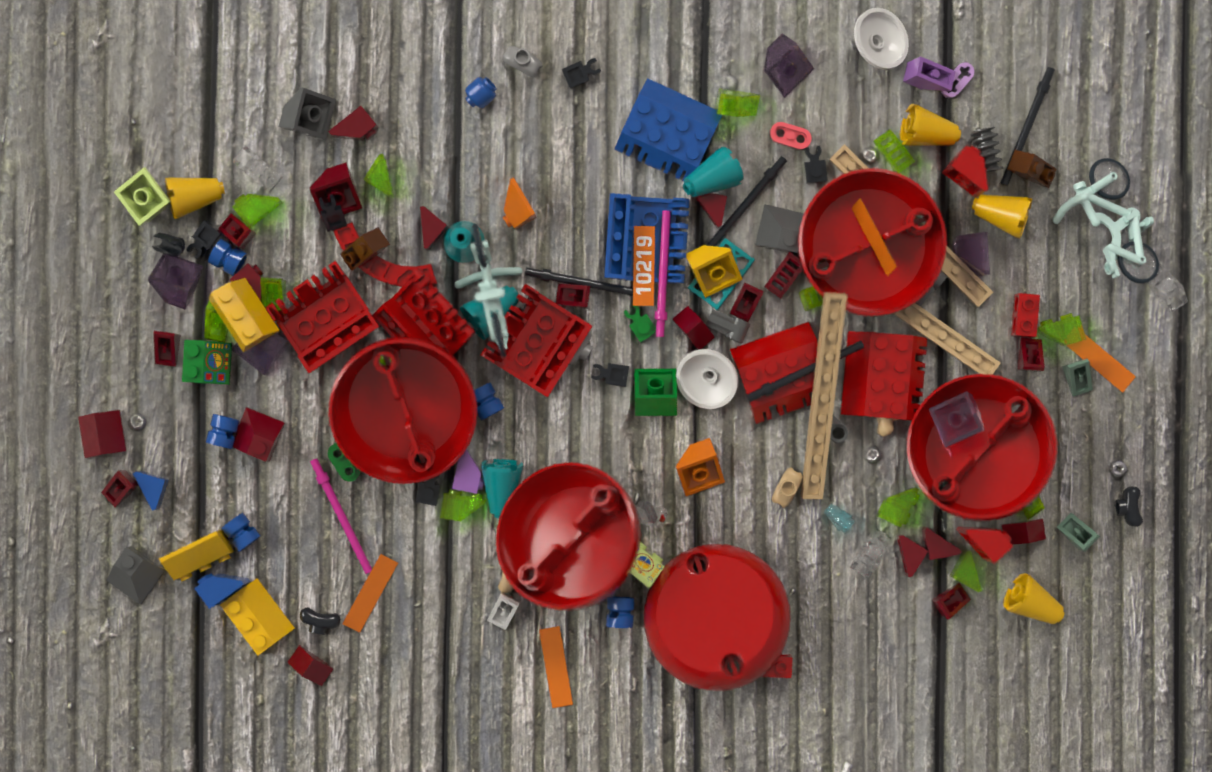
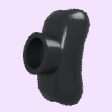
[152,233,185,257]
[1115,486,1143,527]
[300,607,341,635]

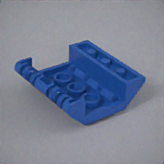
[614,78,723,182]
[604,193,690,283]

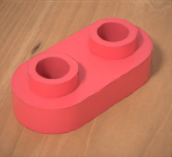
[770,122,812,150]

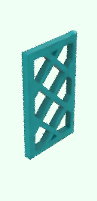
[688,238,755,311]

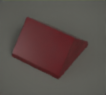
[78,410,127,458]

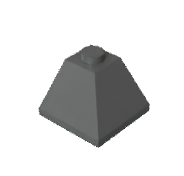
[278,87,336,140]
[755,204,804,255]
[106,546,165,605]

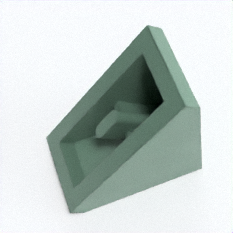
[1062,358,1093,397]
[1057,513,1100,552]

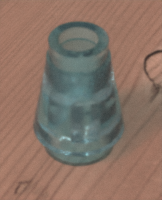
[824,503,855,534]

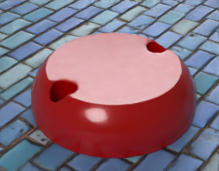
[798,168,947,317]
[329,337,478,484]
[907,374,1057,521]
[496,463,641,611]
[644,544,791,691]

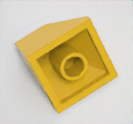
[686,245,743,298]

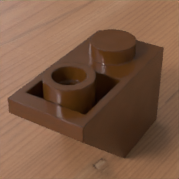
[1007,150,1057,188]
[340,227,390,271]

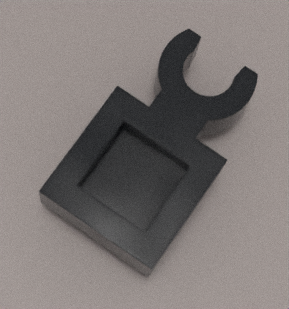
[562,58,601,89]
[804,146,828,184]
[319,194,348,232]
[186,220,222,259]
[591,363,629,387]
[416,475,441,506]

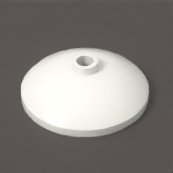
[854,8,909,70]
[676,349,738,409]

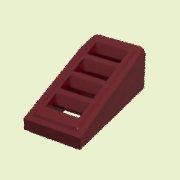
[764,252,803,299]

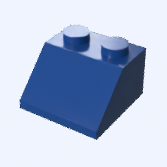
[194,573,251,609]

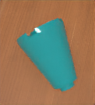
[683,147,744,197]
[443,221,485,263]
[460,286,519,340]
[481,459,523,518]

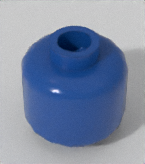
[465,77,497,108]

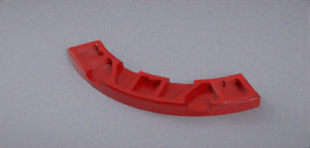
[333,222,437,287]

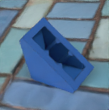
[133,471,169,511]

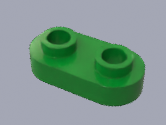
[328,443,361,482]

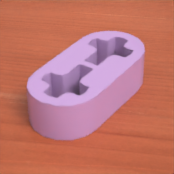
[941,62,975,98]

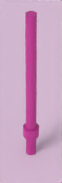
[655,211,671,337]
[310,458,372,574]

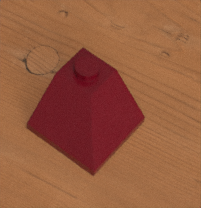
[309,162,362,220]
[233,407,285,462]

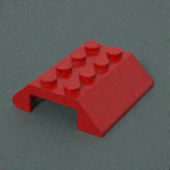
[265,260,379,374]
[373,268,475,355]
[480,284,593,397]
[729,322,818,424]
[841,331,928,421]

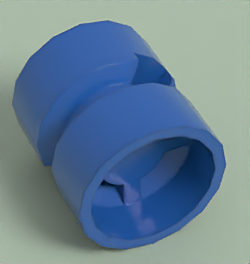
[208,239,247,276]
[474,382,504,421]
[206,414,240,449]
[221,513,261,552]
[606,596,634,628]

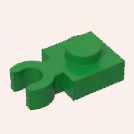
[624,306,656,343]

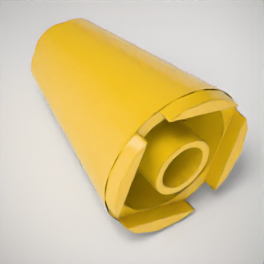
[900,104,961,146]
[165,177,225,219]
[971,194,1033,239]
[1003,573,1064,624]

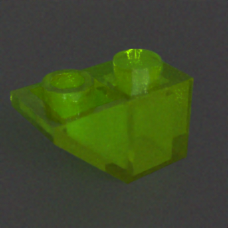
[715,88,760,117]
[1037,313,1086,346]
[876,487,920,527]
[440,489,487,522]

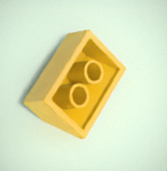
[209,278,280,352]
[159,530,234,582]
[220,578,295,655]

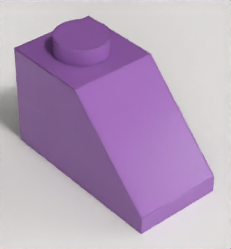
[903,56,956,91]
[452,449,484,494]

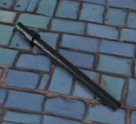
[1000,67,1055,186]
[706,156,787,246]
[525,267,633,296]
[746,340,865,402]

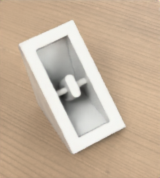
[487,593,521,630]

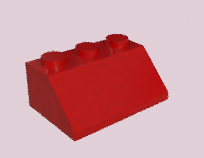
[942,145,988,198]
[956,526,1013,564]

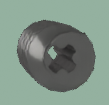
[971,127,1003,172]

